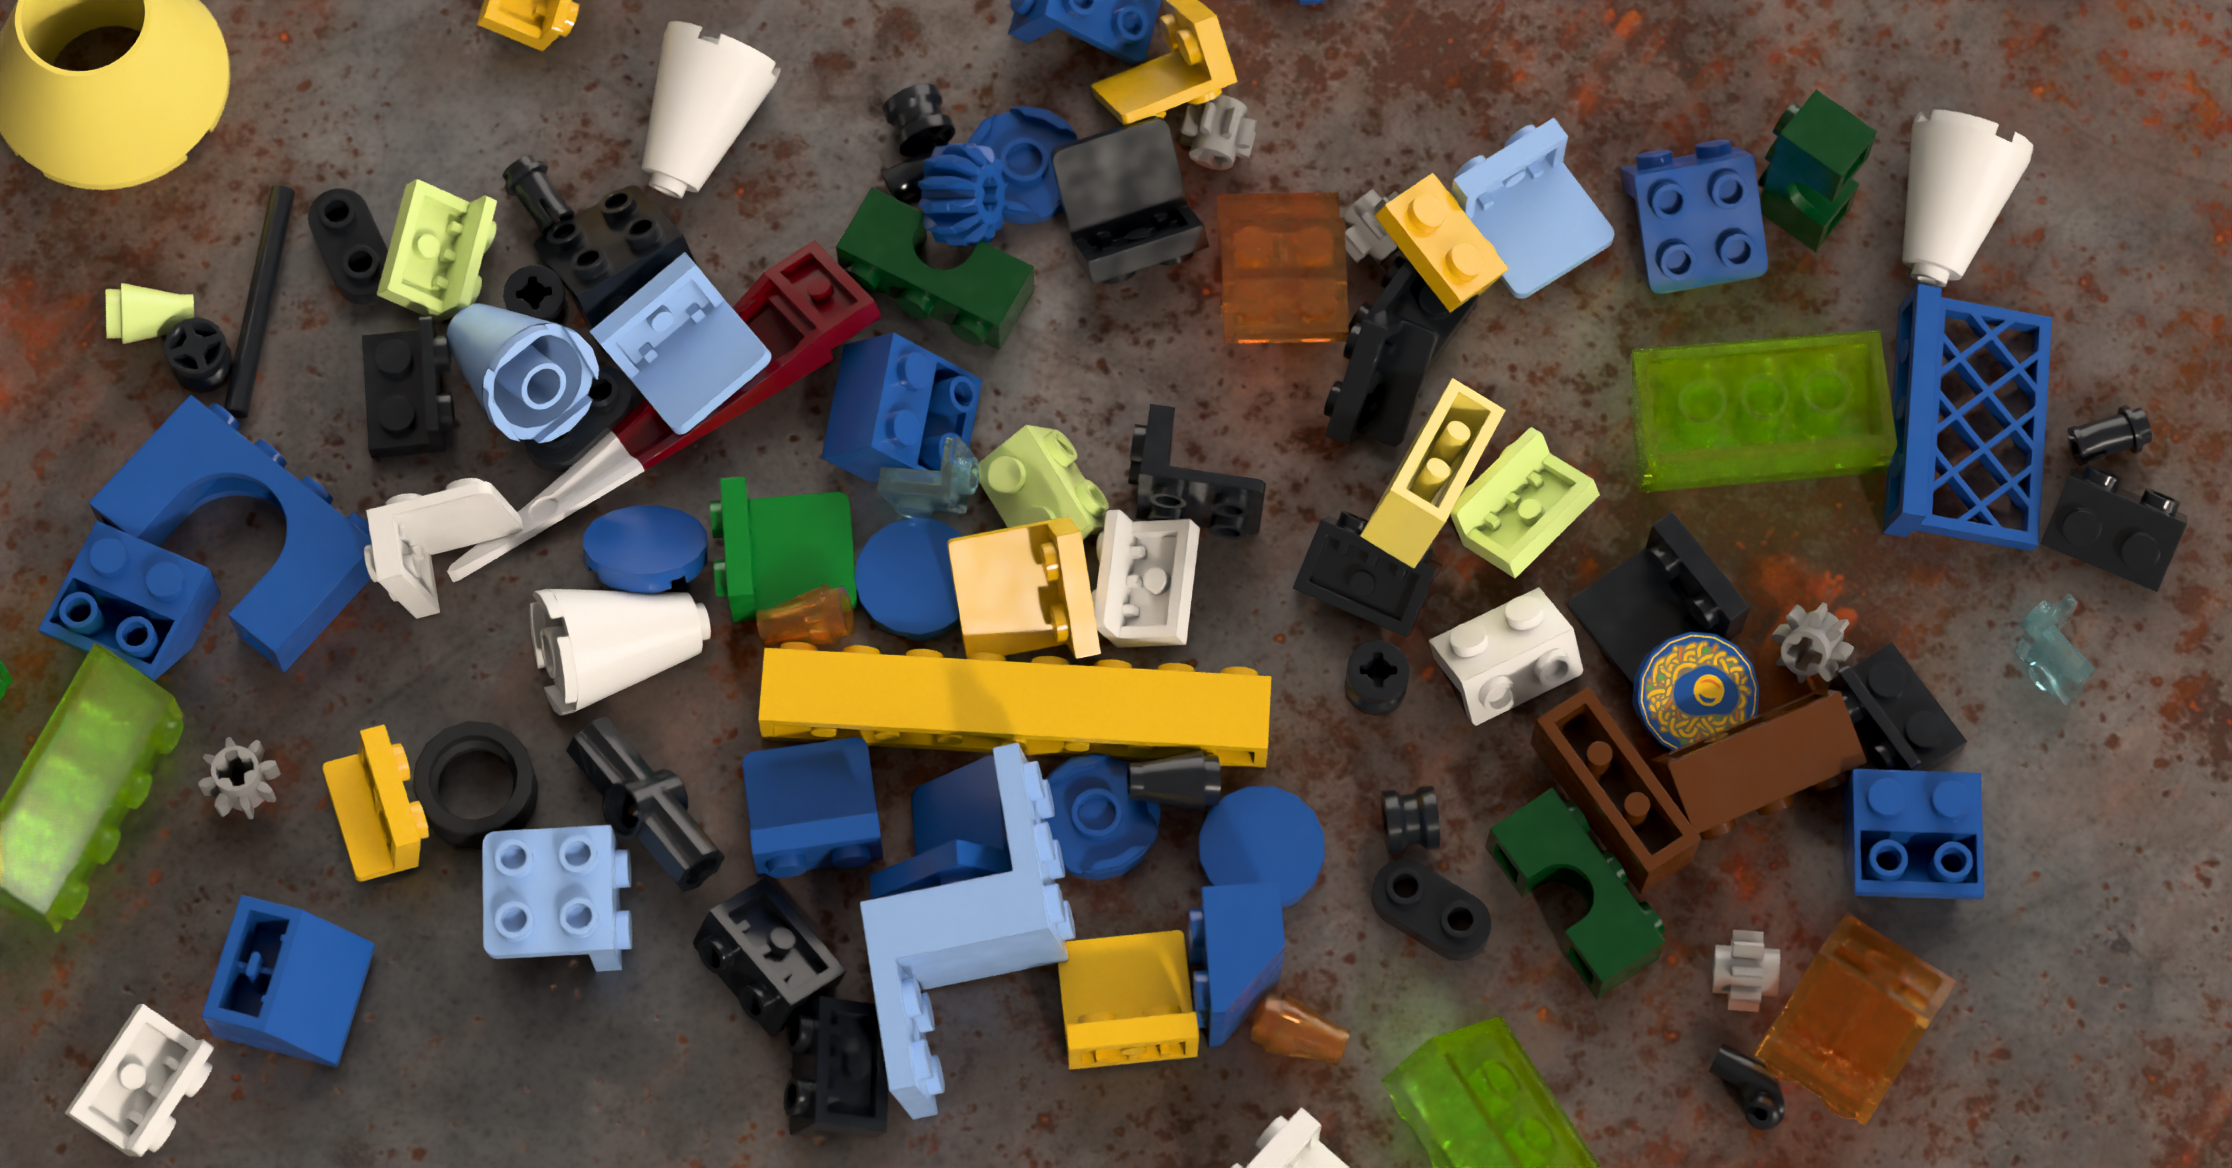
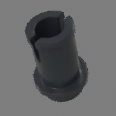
[881,140,949,202]
[502,155,575,235]
[2067,405,2152,466]

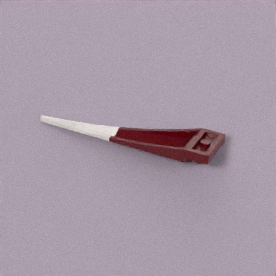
[447,240,881,582]

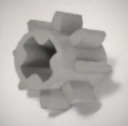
[1180,95,1257,170]
[1338,189,1400,265]
[1771,602,1854,684]
[198,737,281,819]
[1711,930,1780,1012]

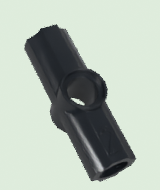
[566,717,725,892]

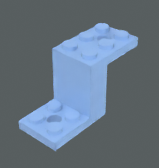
[860,743,1076,1119]

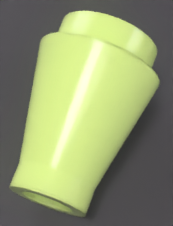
[106,283,194,344]

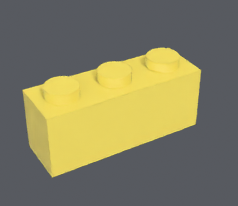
[1360,378,1506,569]

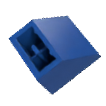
[821,332,982,494]
[38,521,221,682]
[1842,769,1985,900]
[1188,882,1285,1047]
[201,895,375,1068]

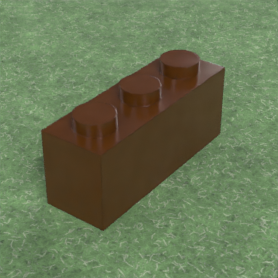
[1530,686,1701,895]
[1651,688,1867,840]

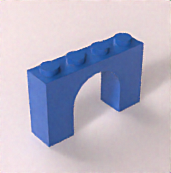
[89,395,372,673]

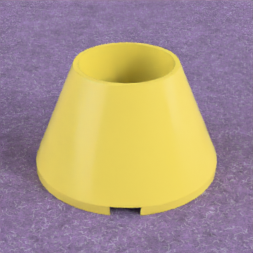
[0,0,230,190]

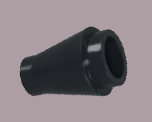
[1127,749,1221,813]

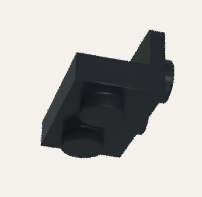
[1324,310,1439,447]
[2040,465,2187,592]

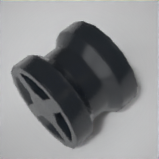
[882,83,956,157]
[503,265,569,326]
[164,317,233,393]
[1344,640,1410,716]
[1381,785,1440,854]

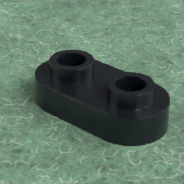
[308,188,388,305]
[525,365,633,472]
[1371,859,1491,961]

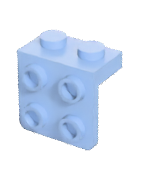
[1451,118,1614,299]
[590,252,771,434]
[482,825,633,972]

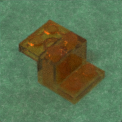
[1217,192,1349,344]
[1753,913,1957,1126]

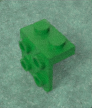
[710,476,857,622]

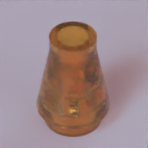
[757,583,855,647]
[1249,992,1350,1066]

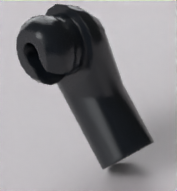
[1709,1043,1786,1130]

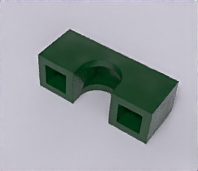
[1758,89,1877,252]
[836,187,1034,350]
[1485,787,1665,1000]

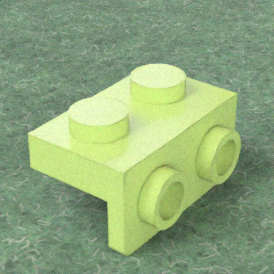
[376,179,497,322]
[971,425,1109,540]
[1450,427,1600,578]

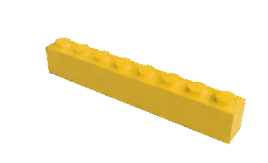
[758,642,1271,768]

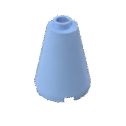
[446,303,599,443]

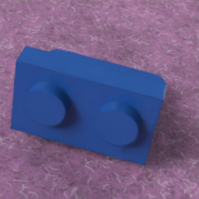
[1008,0,1161,64]
[1619,140,1768,294]
[742,737,884,878]
[870,755,1013,900]

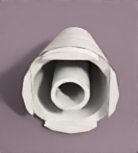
[642,21,781,199]
[1902,110,2033,287]
[529,589,711,716]

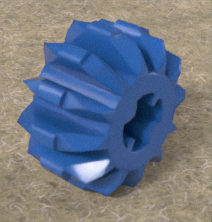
[918,143,1008,246]

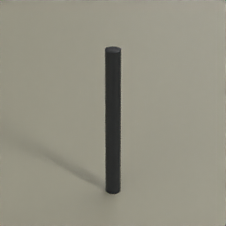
[224,185,295,419]

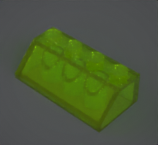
[1631,330,1897,492]
[0,643,184,934]
[1381,1015,1602,1168]

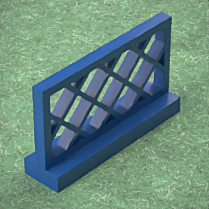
[1883,284,2052,551]

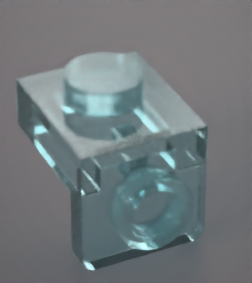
[877,437,979,519]
[2014,593,2096,705]

